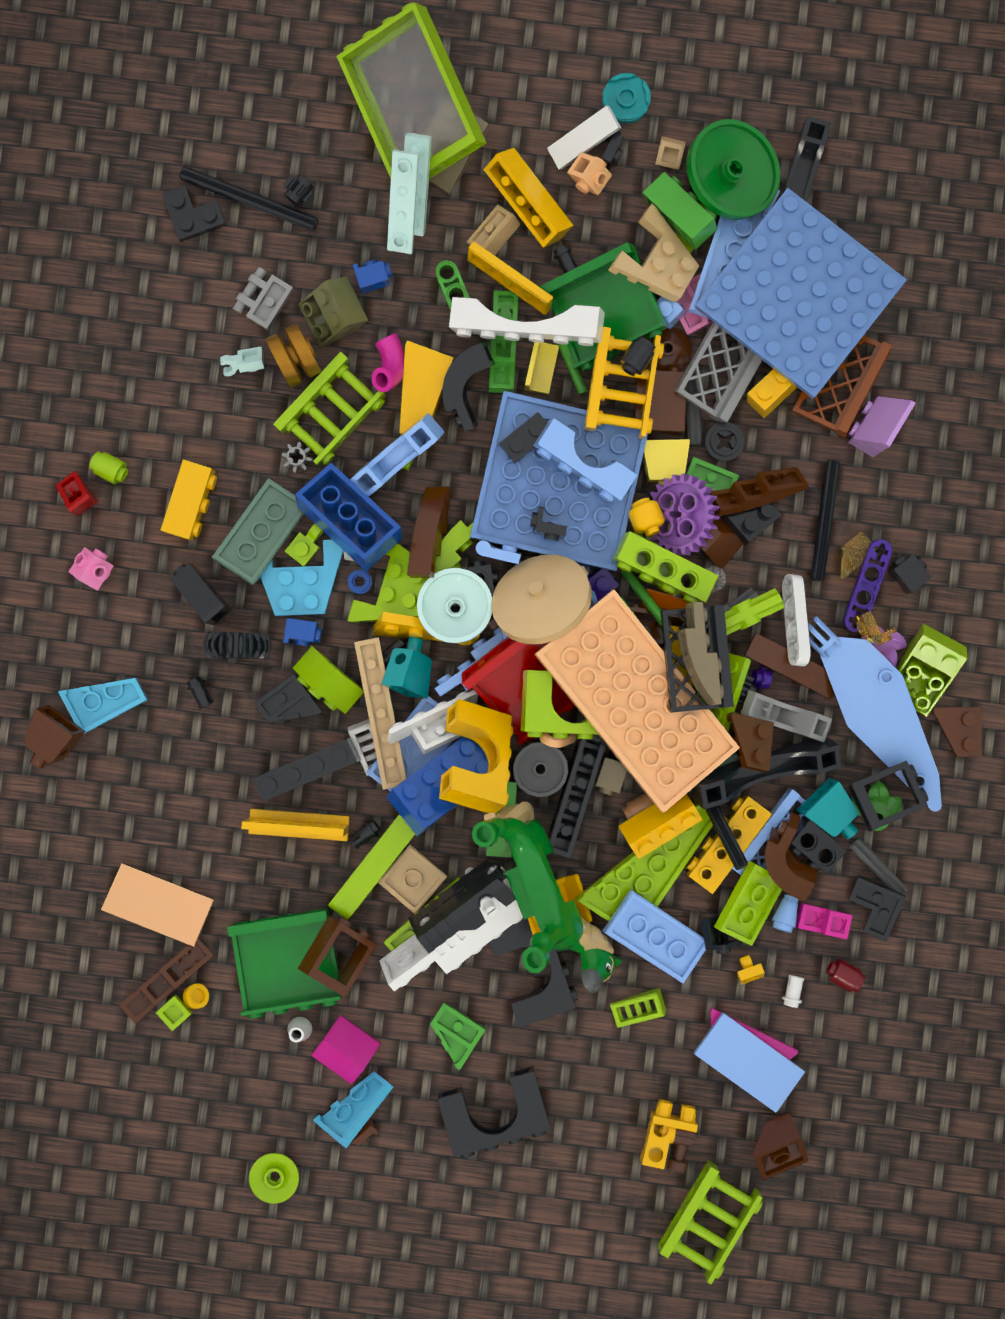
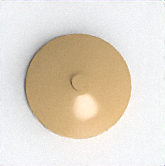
[491,555,592,644]

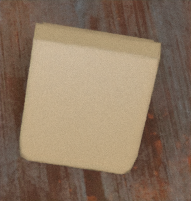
[655,136,686,170]

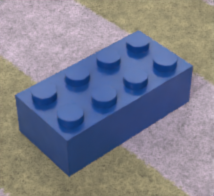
[295,463,402,572]
[386,737,488,837]

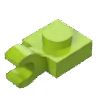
[285,524,323,567]

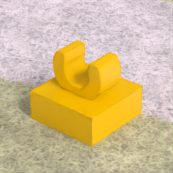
[737,955,765,985]

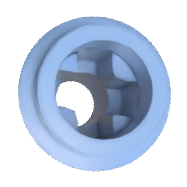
[771,894,799,933]

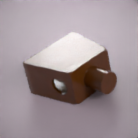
[24,705,85,768]

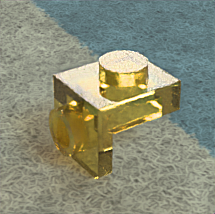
[856,611,897,645]

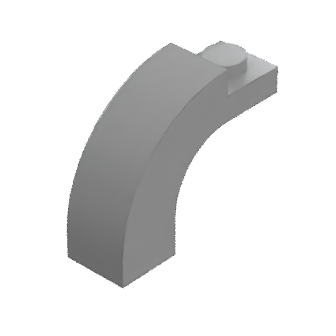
[741,690,832,742]

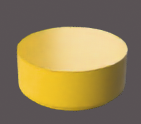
[183,983,209,1009]

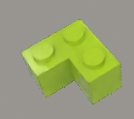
[293,646,364,714]

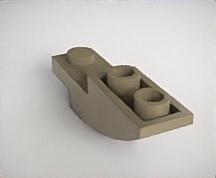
[678,602,724,705]

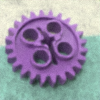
[650,474,720,556]

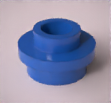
[347,569,372,594]

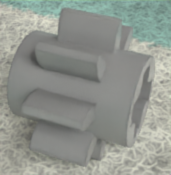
[282,442,314,474]

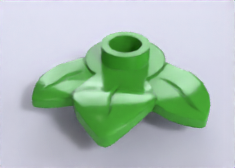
[852,781,902,831]

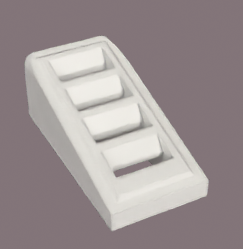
[348,719,377,776]

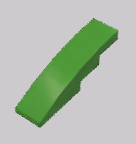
[489,290,518,393]

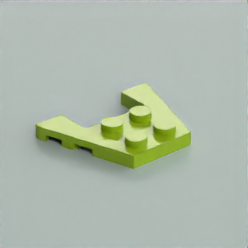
[347,543,436,623]

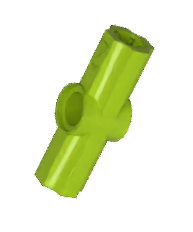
[725,588,784,635]

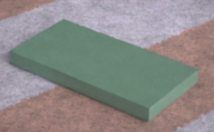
[212,478,304,586]

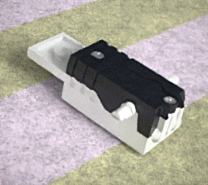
[379,860,523,991]

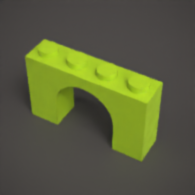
[521,670,603,740]

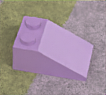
[848,396,916,457]

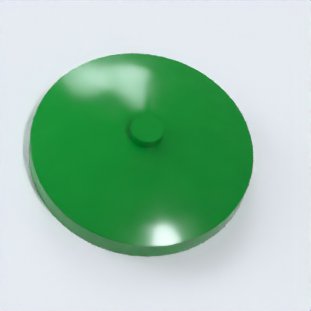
[687,119,780,220]

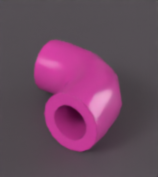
[372,333,405,392]

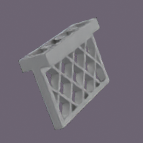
[675,322,762,422]

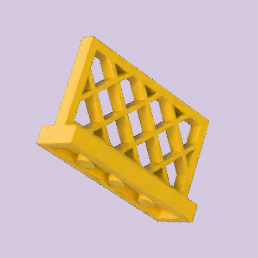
[241,808,350,841]

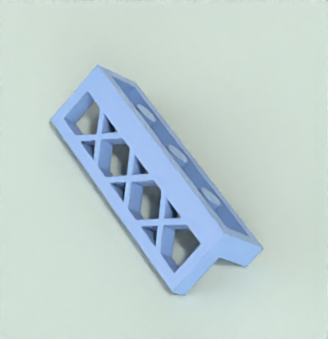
[732,788,805,875]

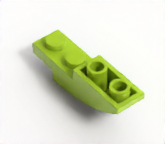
[435,520,473,573]

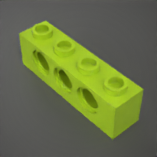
[612,531,718,603]

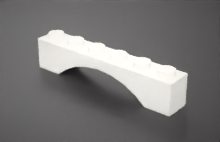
[449,297,605,346]

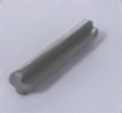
[686,372,701,446]
[849,838,908,894]

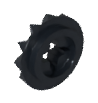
[705,422,745,461]

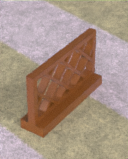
[792,335,892,439]

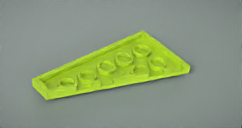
[575,802,713,921]

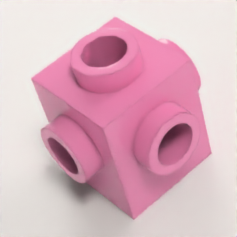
[68,547,113,591]

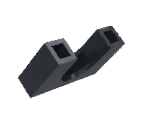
[253,738,361,802]
[490,918,578,1028]
[438,1066,550,1158]

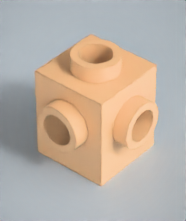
[567,152,612,195]

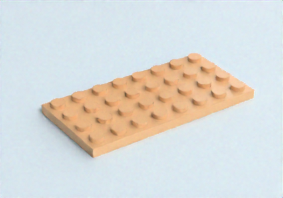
[535,589,740,813]

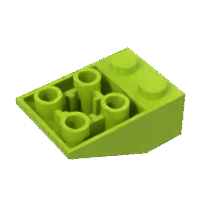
[896,623,967,717]

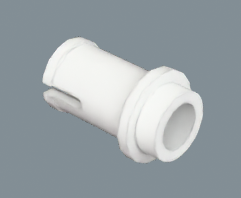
[782,975,804,1008]

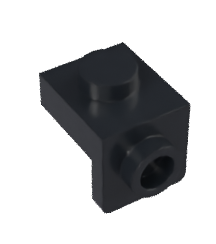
[602,130,624,170]
[530,506,567,542]
[701,915,739,954]

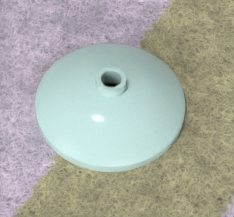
[417,568,492,643]

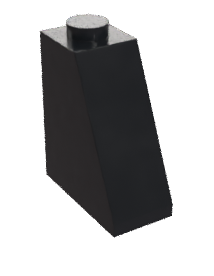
[170,563,232,625]

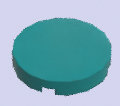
[602,73,651,124]

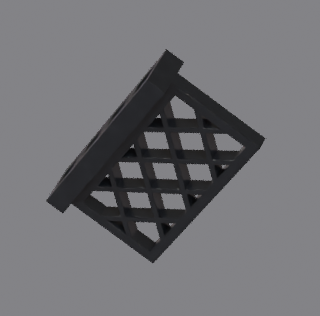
[660,605,734,713]

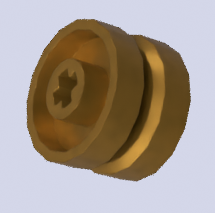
[265,323,322,388]

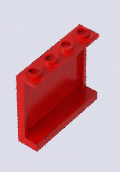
[461,637,575,745]

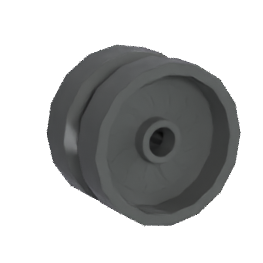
[513,741,568,797]

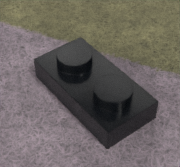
[499,412,547,464]

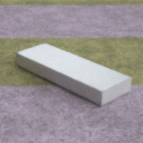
[547,106,621,170]

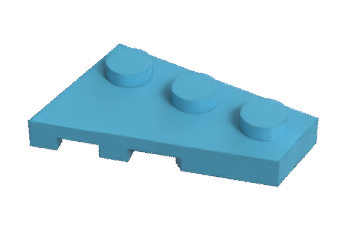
[58,678,149,734]
[313,1071,393,1148]

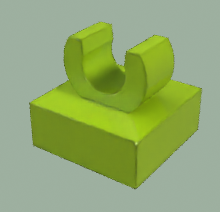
[156,995,193,1031]

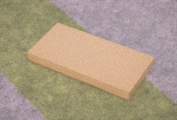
[101,863,214,947]

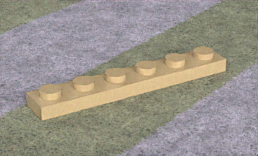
[354,637,406,790]

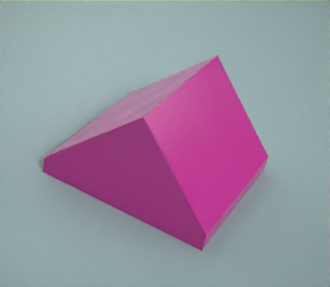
[311,1014,381,1085]

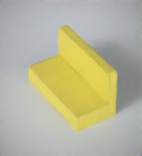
[525,342,559,396]

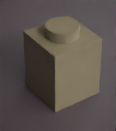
[595,756,627,796]

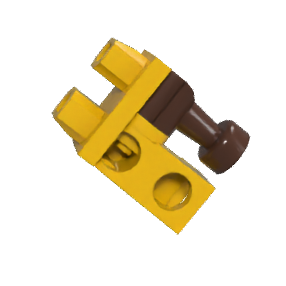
[640,1099,698,1173]

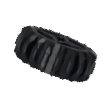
[203,632,271,659]

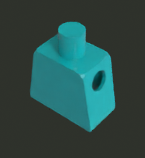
[382,637,432,699]
[796,777,858,839]

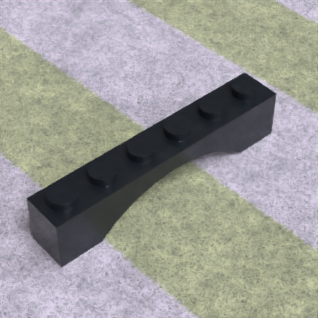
[783,116,832,202]
[691,736,841,810]

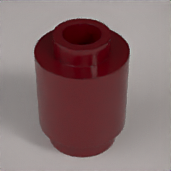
[826,958,865,993]

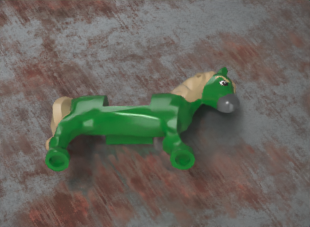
[472,802,622,993]

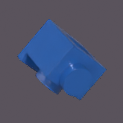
[353,260,392,294]
[283,618,322,646]

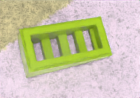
[610,988,667,1028]

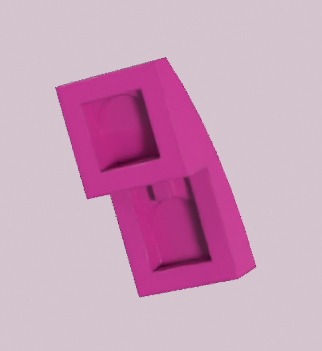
[796,902,853,939]

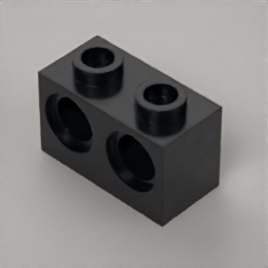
[789,816,846,874]

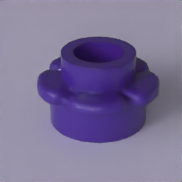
[752,665,772,689]

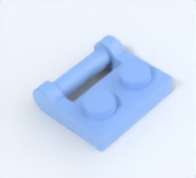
[476,540,522,564]

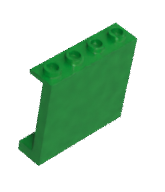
[539,242,668,372]
[227,908,342,1019]

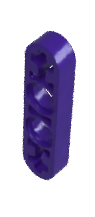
[843,539,892,632]

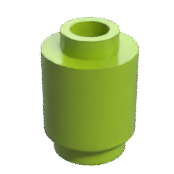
[89,451,128,485]

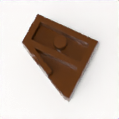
[931,707,982,757]
[727,712,774,772]

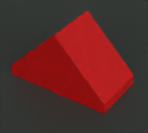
[56,471,99,516]

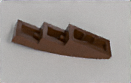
[709,467,809,516]
[407,486,451,578]
[744,633,834,699]
[119,938,214,1024]

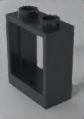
[848,760,929,832]

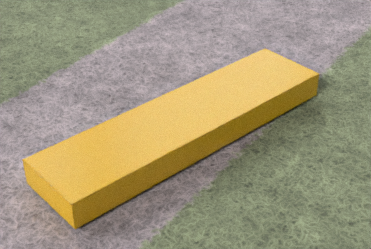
[467,241,553,315]

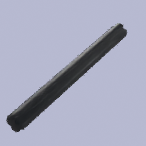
[179,166,319,231]

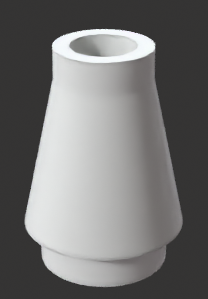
[287,1017,312,1042]

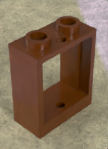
[297,916,376,997]

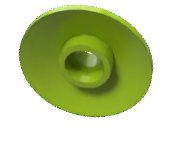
[249,1153,299,1204]

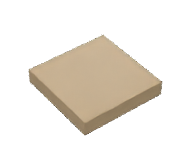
[378,844,448,914]

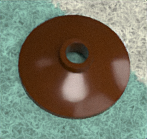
[646,327,691,371]

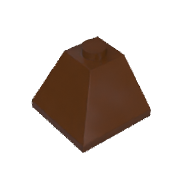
[690,512,744,570]
[753,1113,808,1180]

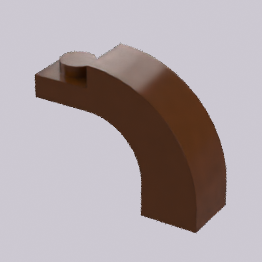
[765,812,818,902]

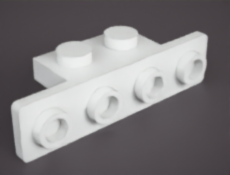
[388,690,478,754]

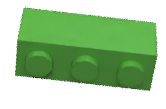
[642,172,717,250]

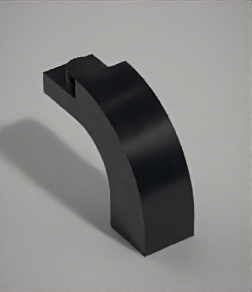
[442,341,495,432]

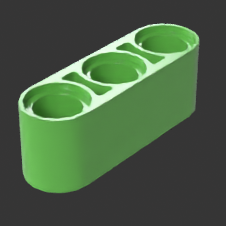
[436,260,470,313]

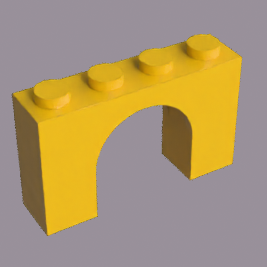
[439,699,513,813]

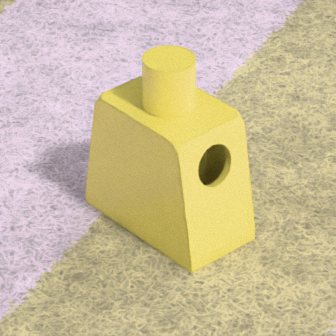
[642,439,690,485]

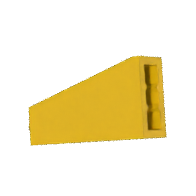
[399,341,454,435]

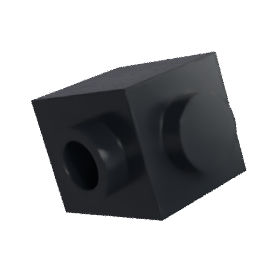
[888,554,932,594]

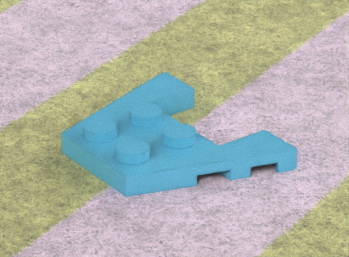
[261,540,344,616]

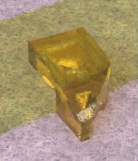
[840,531,877,579]

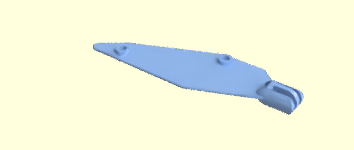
[808,616,942,812]

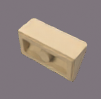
[467,204,520,256]

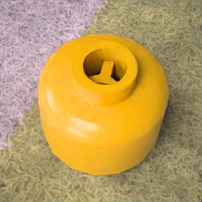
[628,498,665,537]

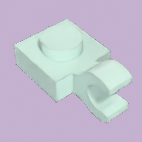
[220,346,264,376]

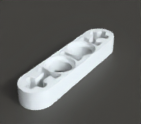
[782,574,810,667]

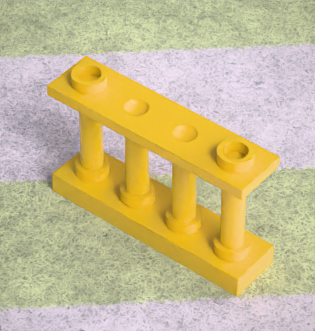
[584,327,664,439]

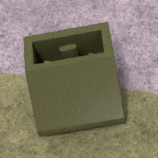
[298,276,368,348]

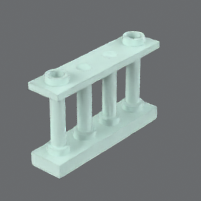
[387,132,432,254]

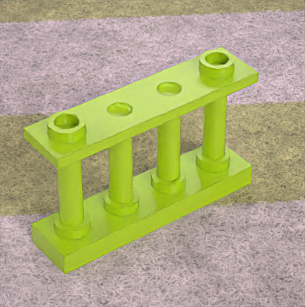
[273,351,386,468]
[657,1160,763,1284]

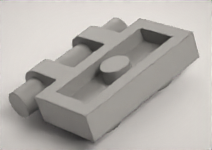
[232,267,294,331]

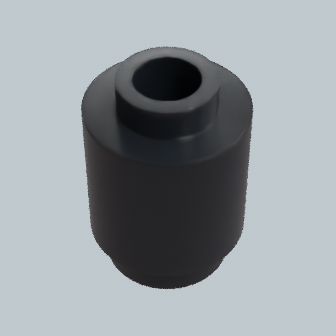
[620,336,656,376]

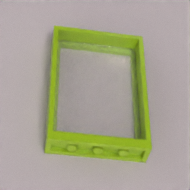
[336,2,487,179]

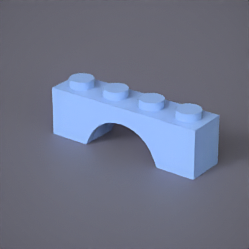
[350,413,444,497]
[533,418,637,503]

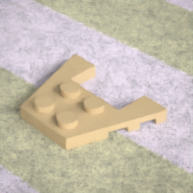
[608,204,699,302]

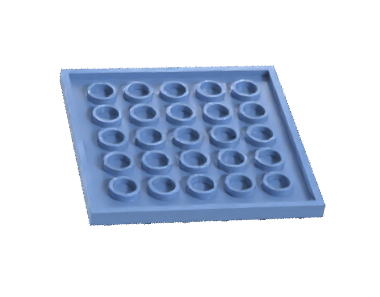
[694,188,907,399]
[470,391,648,572]

